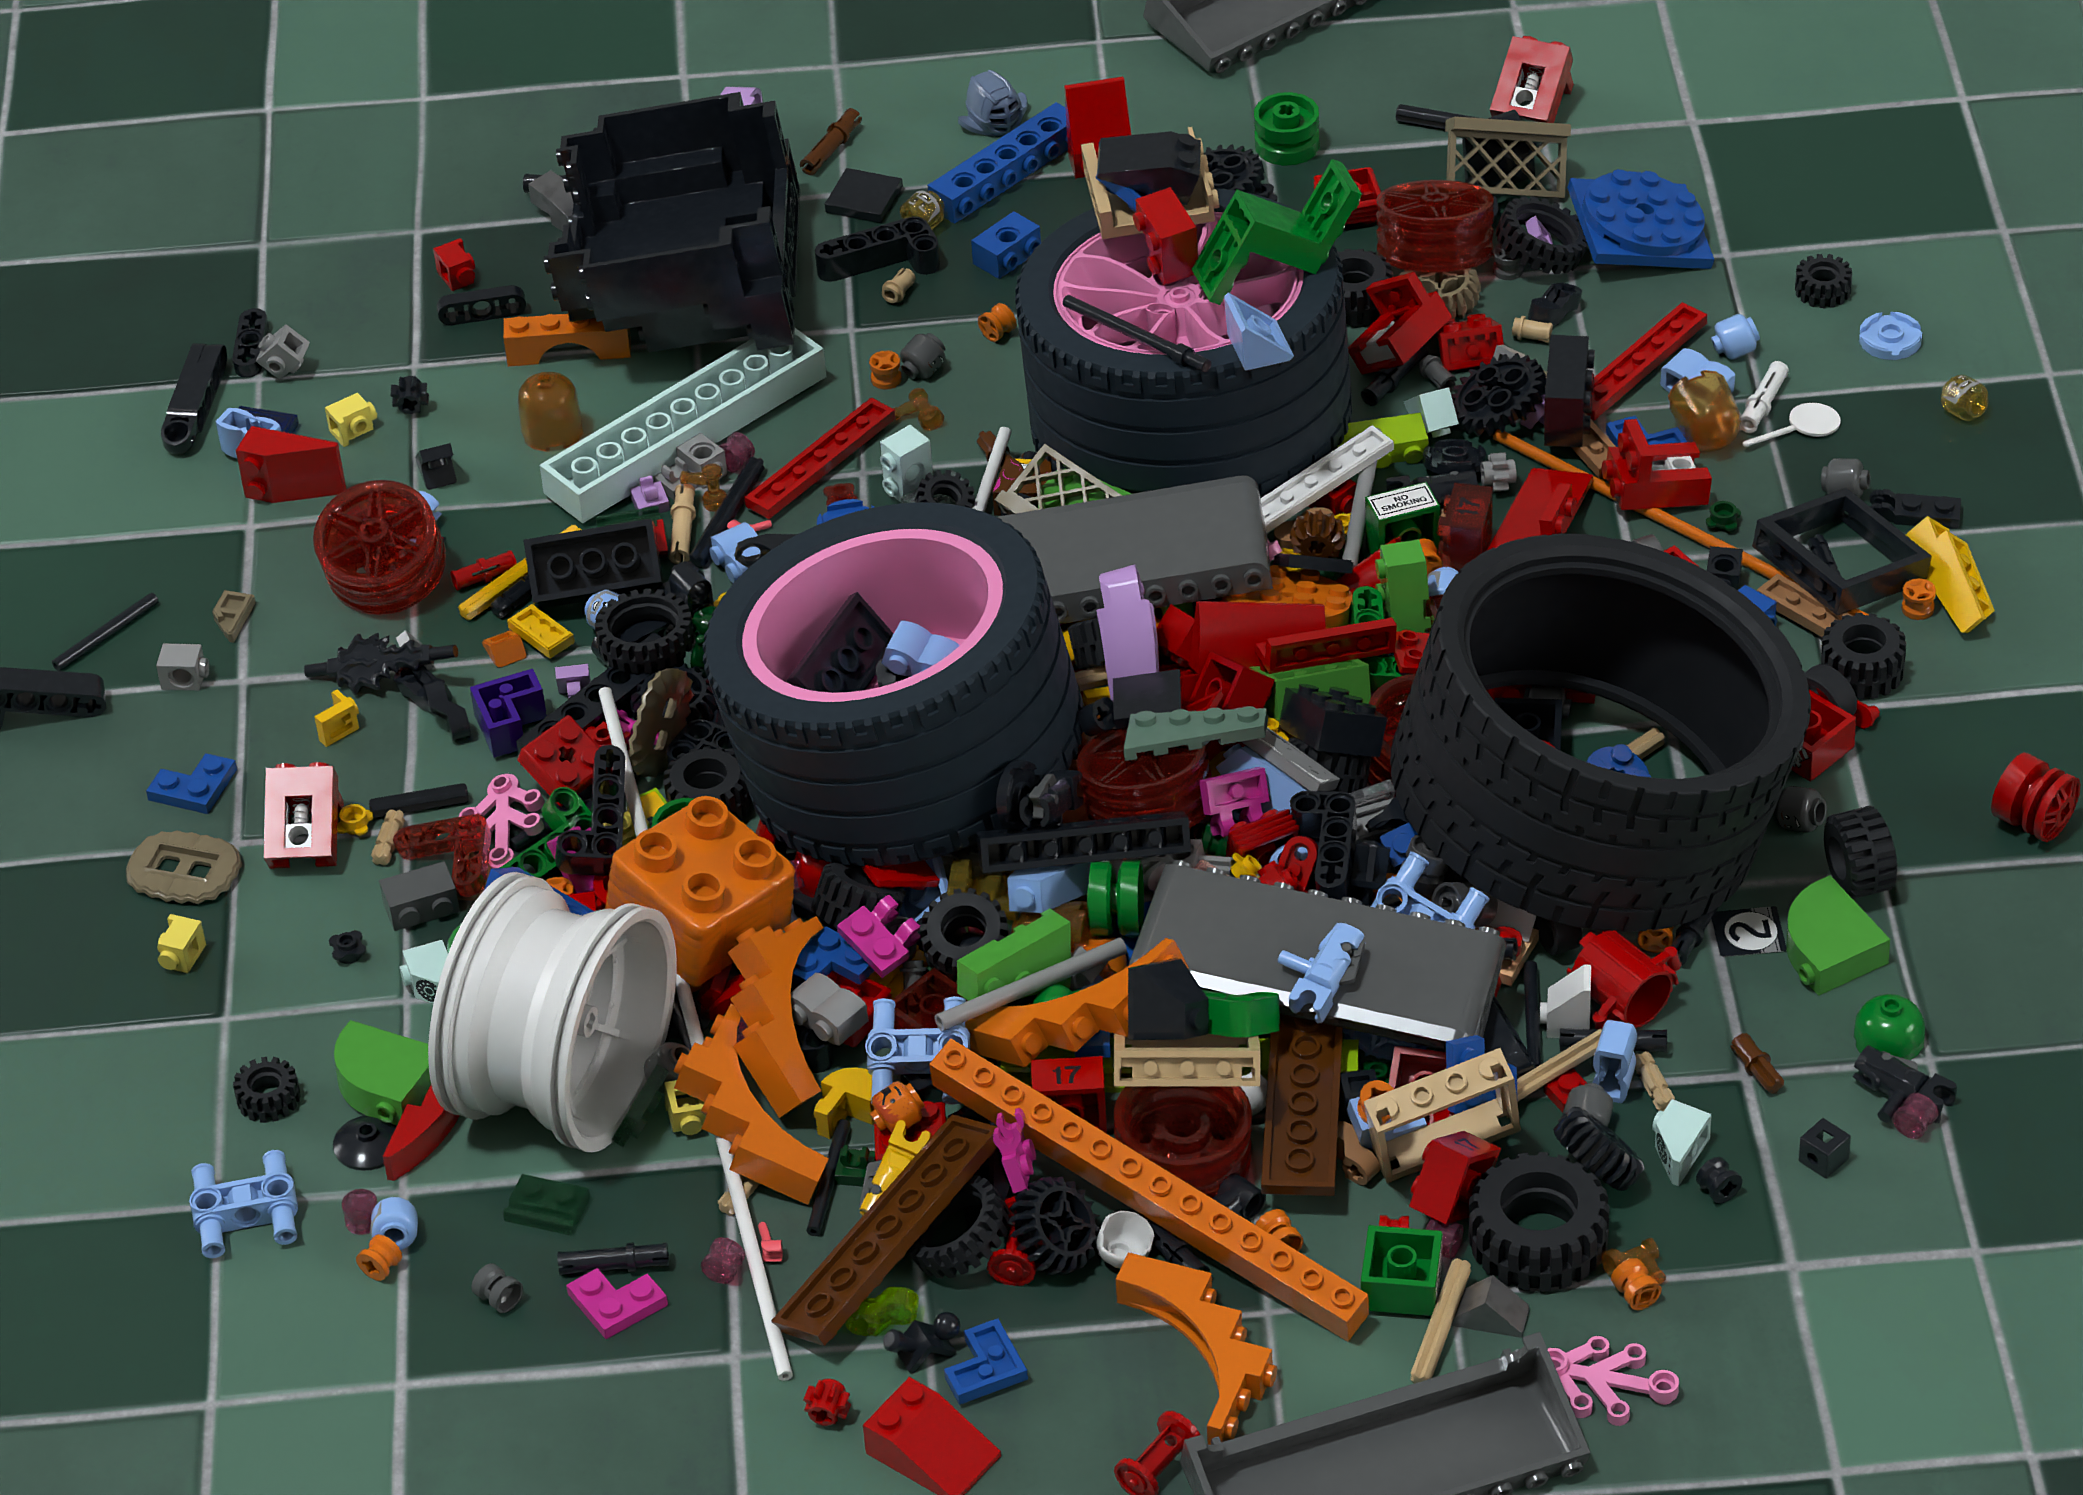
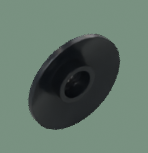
[333,1115,397,1171]

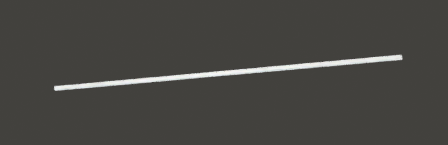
[598,687,793,1381]

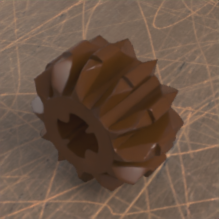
[1290,509,1346,558]

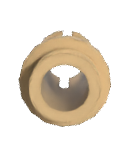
[882,268,916,303]
[1512,315,1553,343]

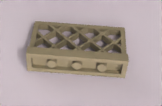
[1445,117,1571,199]
[994,444,1122,515]

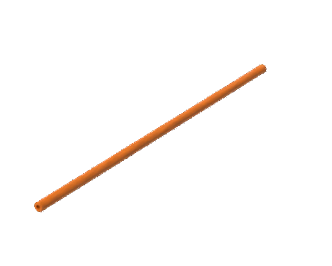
[1493,429,1869,616]

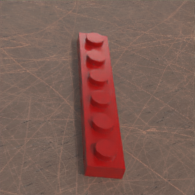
[1586,302,1708,421]
[745,397,896,519]

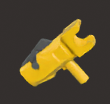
[859,1120,932,1216]

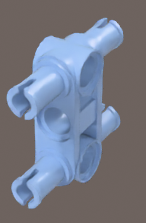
[1370,851,1490,929]
[865,996,970,1105]
[189,1150,298,1258]

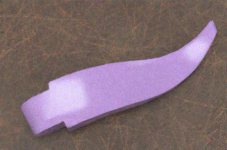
[1096,564,1178,791]

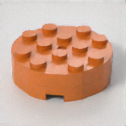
[1222,565,1353,629]

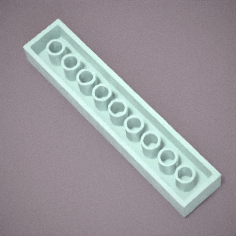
[539,328,826,523]

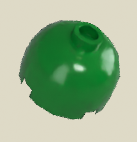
[1854,994,1925,1060]

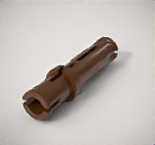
[800,108,862,175]

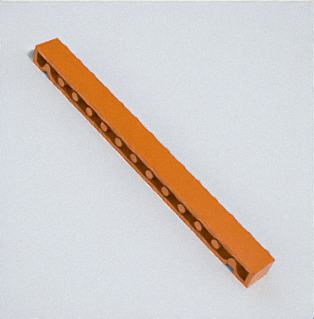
[929,1038,1369,1342]

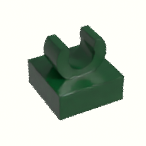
[835,1145,876,1187]

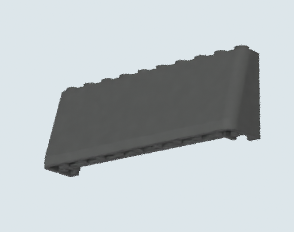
[1143,0,1367,73]
[998,476,1273,624]
[1129,860,1507,1052]
[1180,1332,1590,1495]

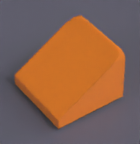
[482,630,526,667]

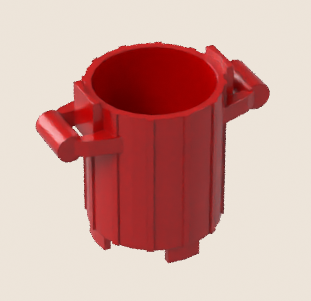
[1566,930,1681,1029]

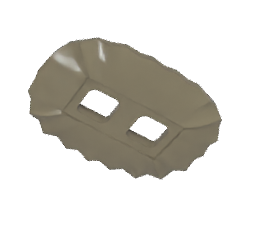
[628,668,694,778]
[126,830,242,905]

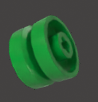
[1254,92,1320,166]
[1087,861,1145,938]

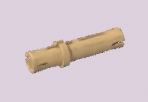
[669,483,696,564]

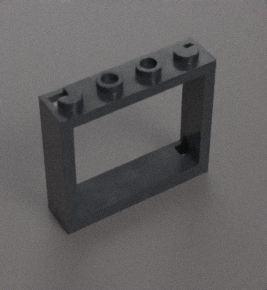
[1752,488,1932,615]

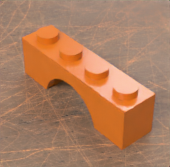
[503,314,631,367]

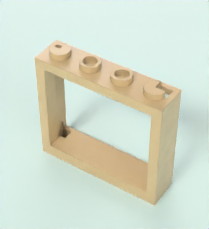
[1114,1034,1260,1086]
[1364,1048,1521,1183]

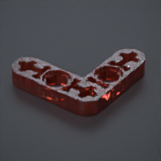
[393,814,491,897]

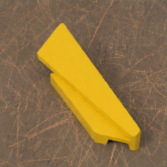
[1905,516,1995,633]

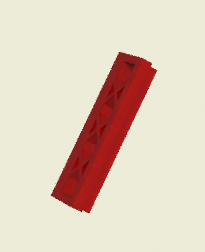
[1255,618,1397,674]

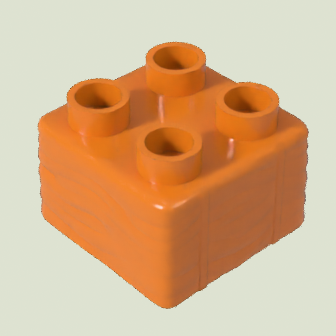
[605,796,795,987]

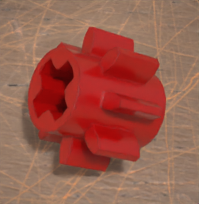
[803,1379,851,1426]

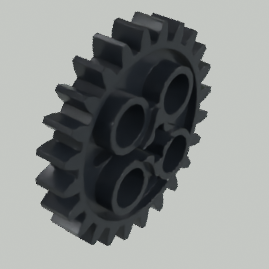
[1204,144,1265,194]
[1451,353,1547,436]

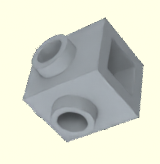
[256,324,310,380]

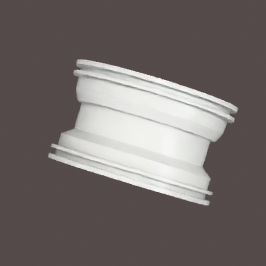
[428,872,677,1153]

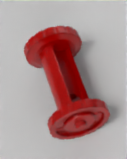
[987,1196,1043,1286]
[1114,1411,1200,1495]

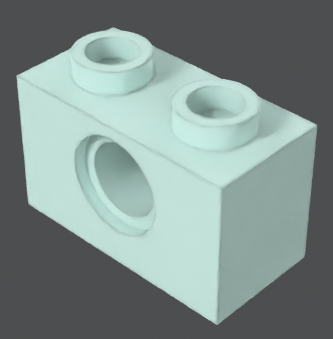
[880,425,933,503]

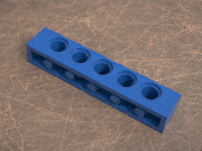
[927,102,1068,224]

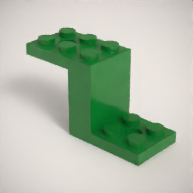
[1192,159,1362,305]

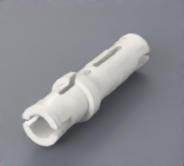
[1738,361,1789,433]

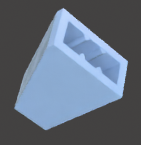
[1216,743,1309,814]
[1007,862,1091,913]

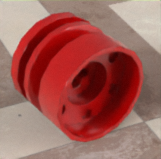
[1991,752,2081,842]

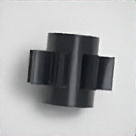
[390,376,429,414]

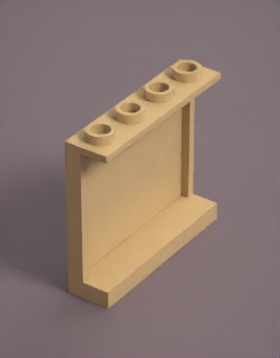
[1081,127,1219,240]

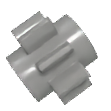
[1480,453,1516,492]

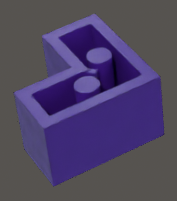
[470,668,547,758]

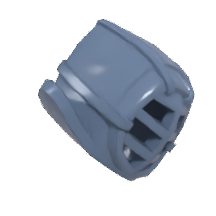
[958,70,1028,136]

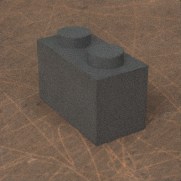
[379,861,460,931]

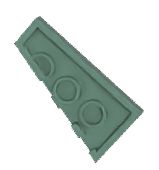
[1124,706,1268,761]

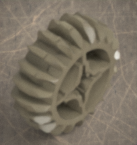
[1400,254,1481,319]

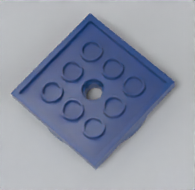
[1567,169,1714,269]

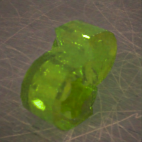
[846,1287,919,1336]

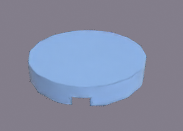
[1859,312,1922,360]

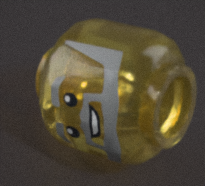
[900,190,945,230]
[1941,375,1988,421]

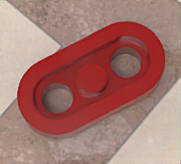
[1277,836,1318,892]

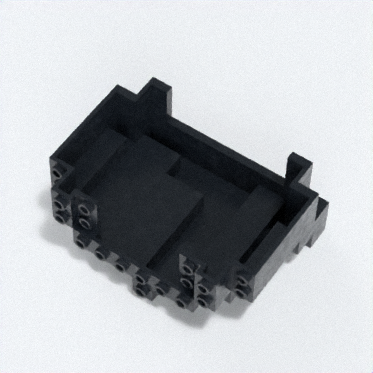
[544,92,801,352]

